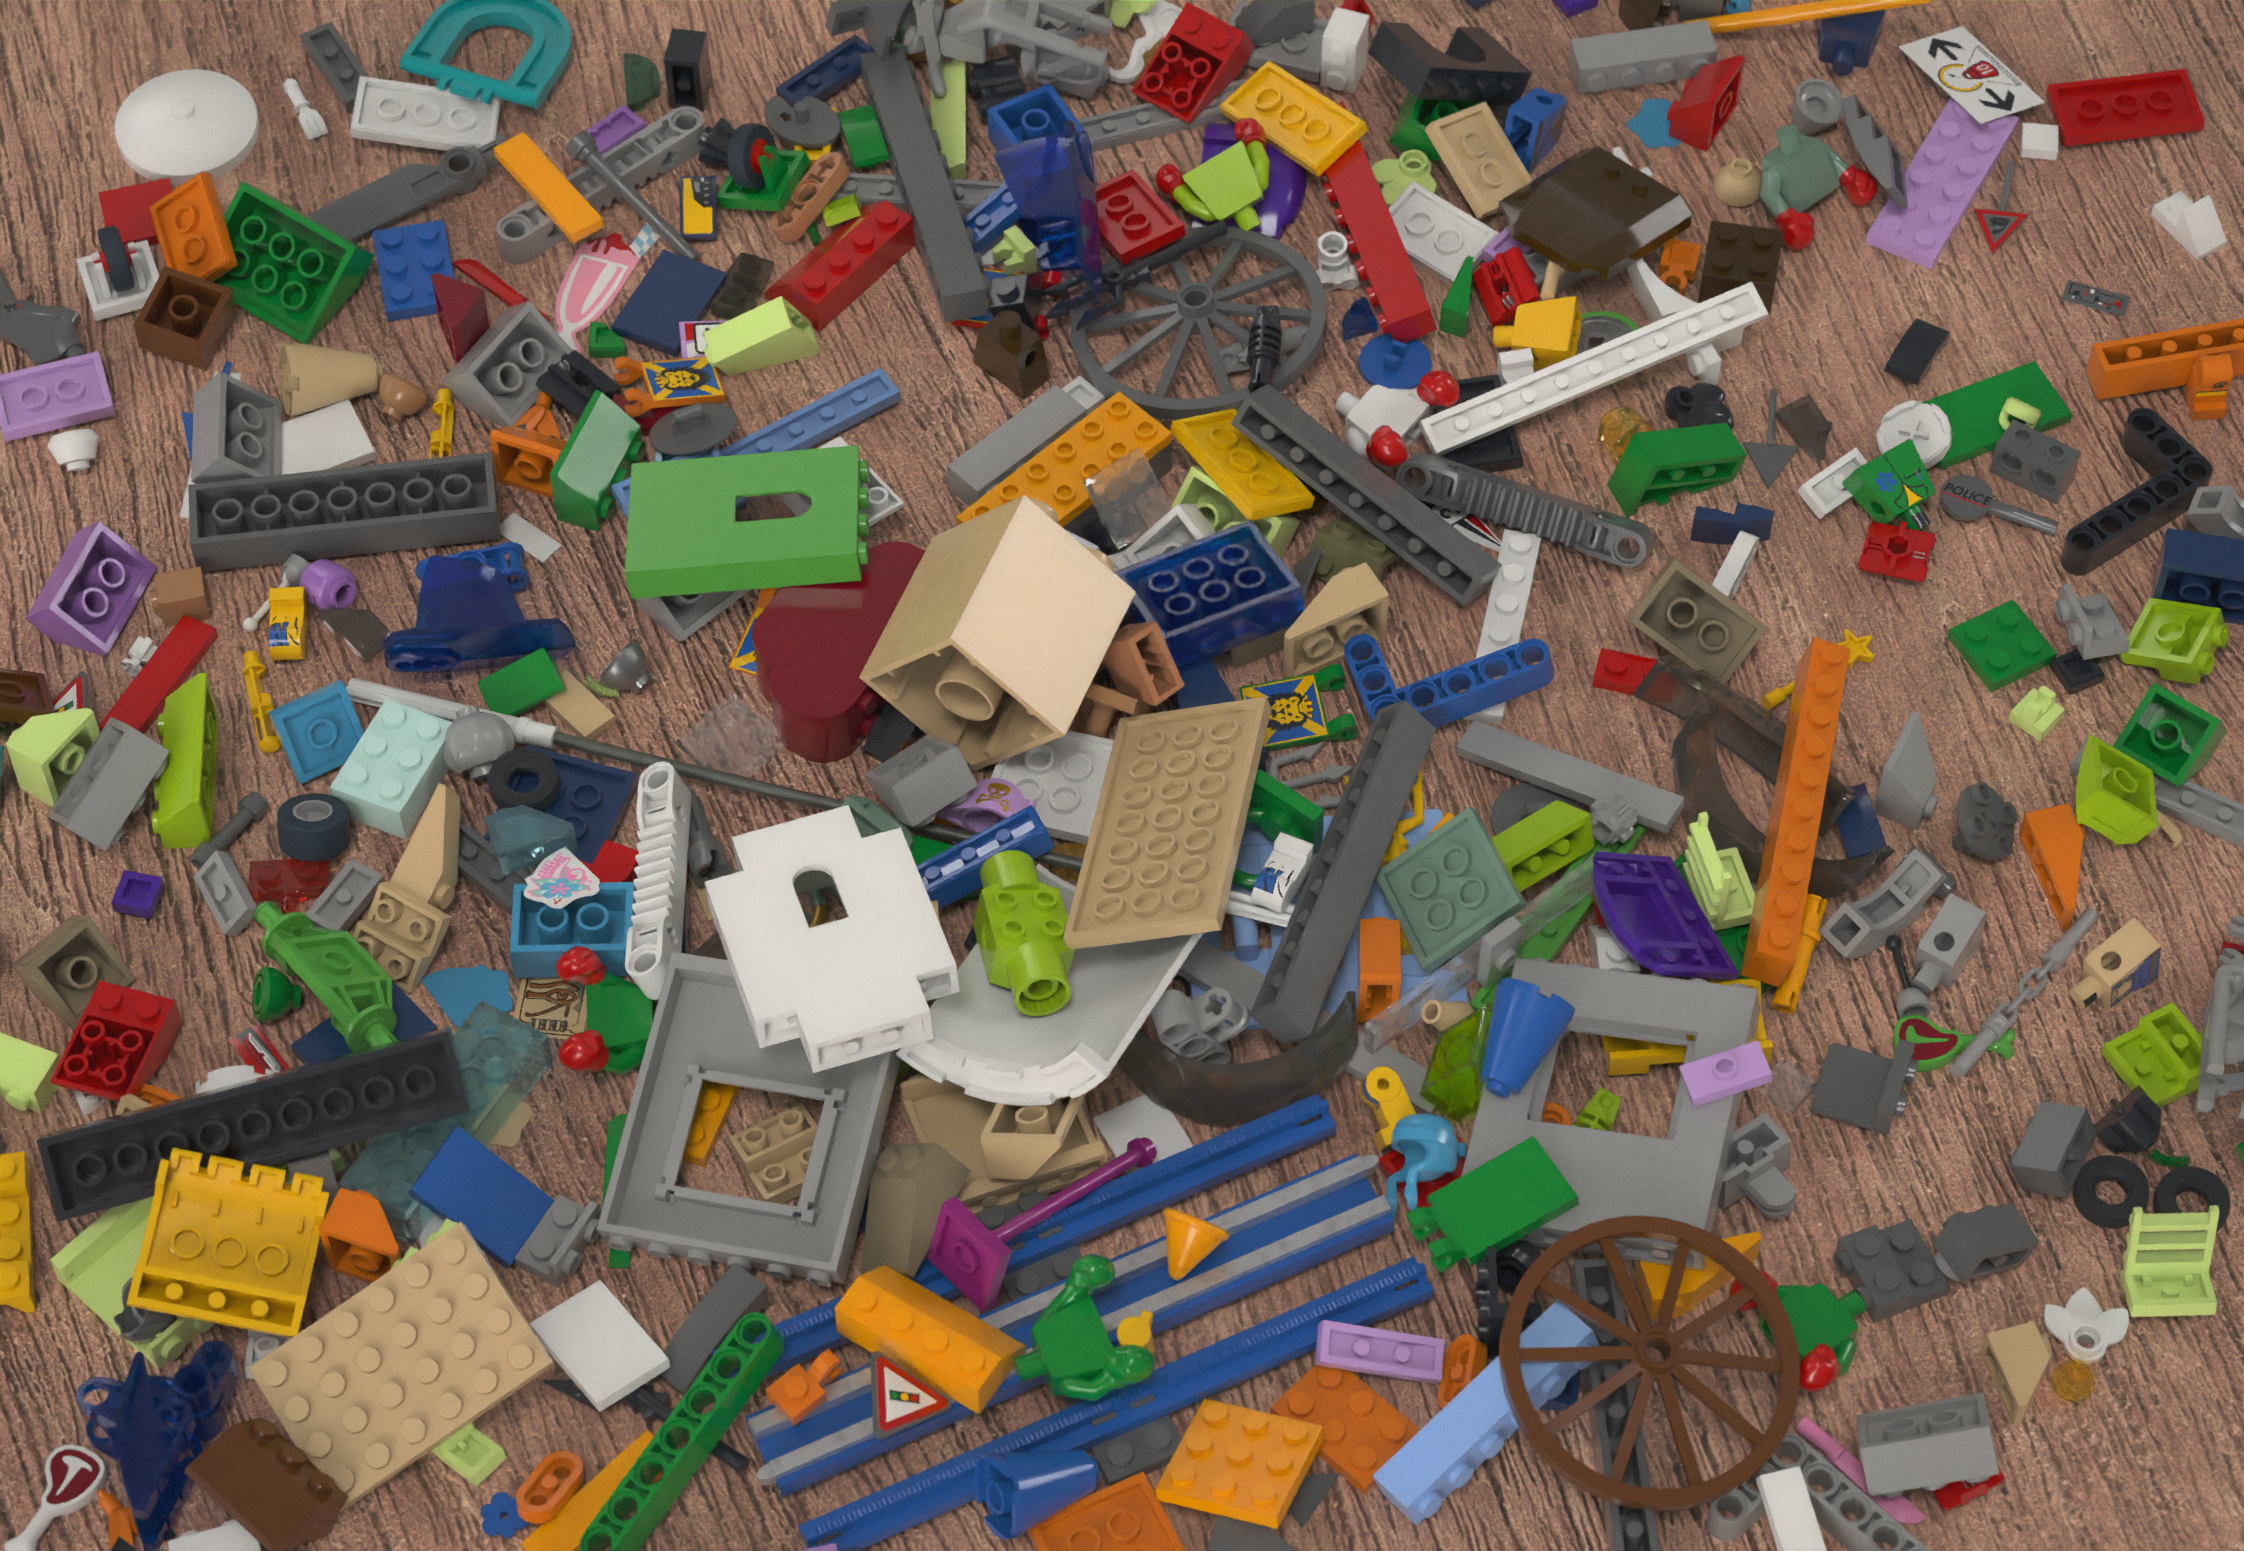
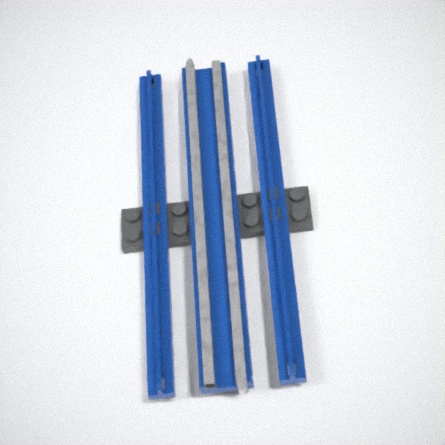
[712,1093,1434,1551]

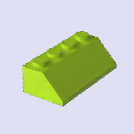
[152,673,219,849]

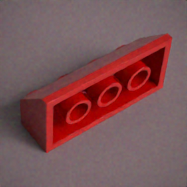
[764,200,915,332]

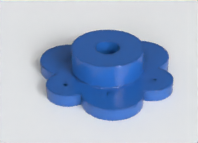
[480,1492,529,1539]

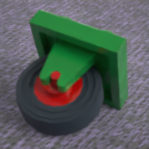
[716,123,811,212]

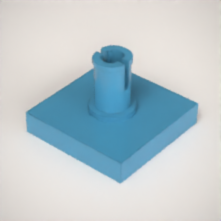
[268,679,364,784]

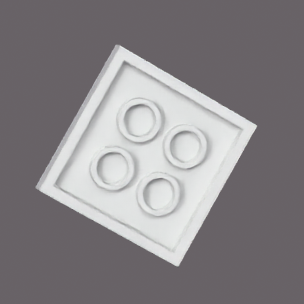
[990,730,1114,845]

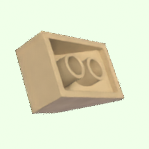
[1282,562,1389,679]

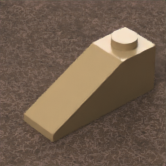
[389,783,460,912]

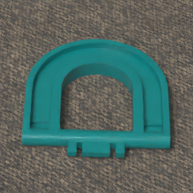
[400,0,572,110]

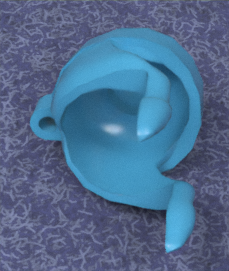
[1385,1113,1467,1219]

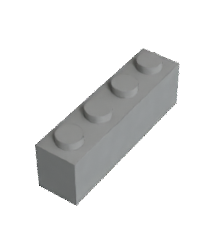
[1568,20,1718,94]
[947,385,1087,506]

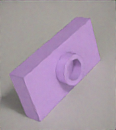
[1679,1040,1773,1107]

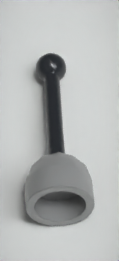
[1886,935,1931,1019]

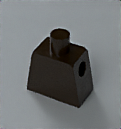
[973,310,1049,400]

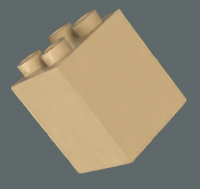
[859,495,1136,772]

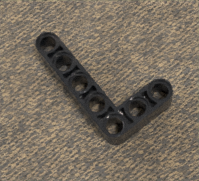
[2060,408,2213,576]

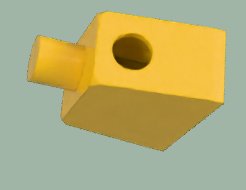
[1493,296,1582,371]

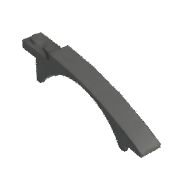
[825,0,925,60]

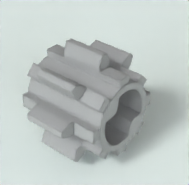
[1590,794,1638,845]

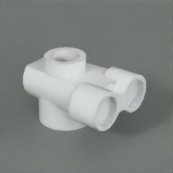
[1315,231,1359,292]

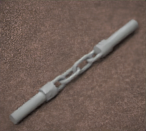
[1950,908,2099,1078]

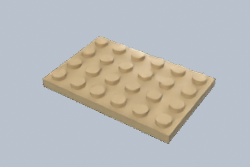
[248,1222,555,1512]

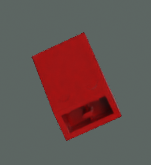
[1131,2,1255,125]
[50,980,183,1102]

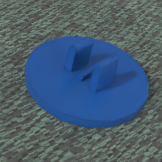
[1358,333,1432,389]

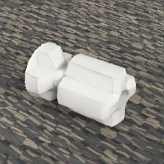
[121,636,158,677]

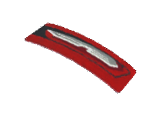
[229,1025,290,1075]

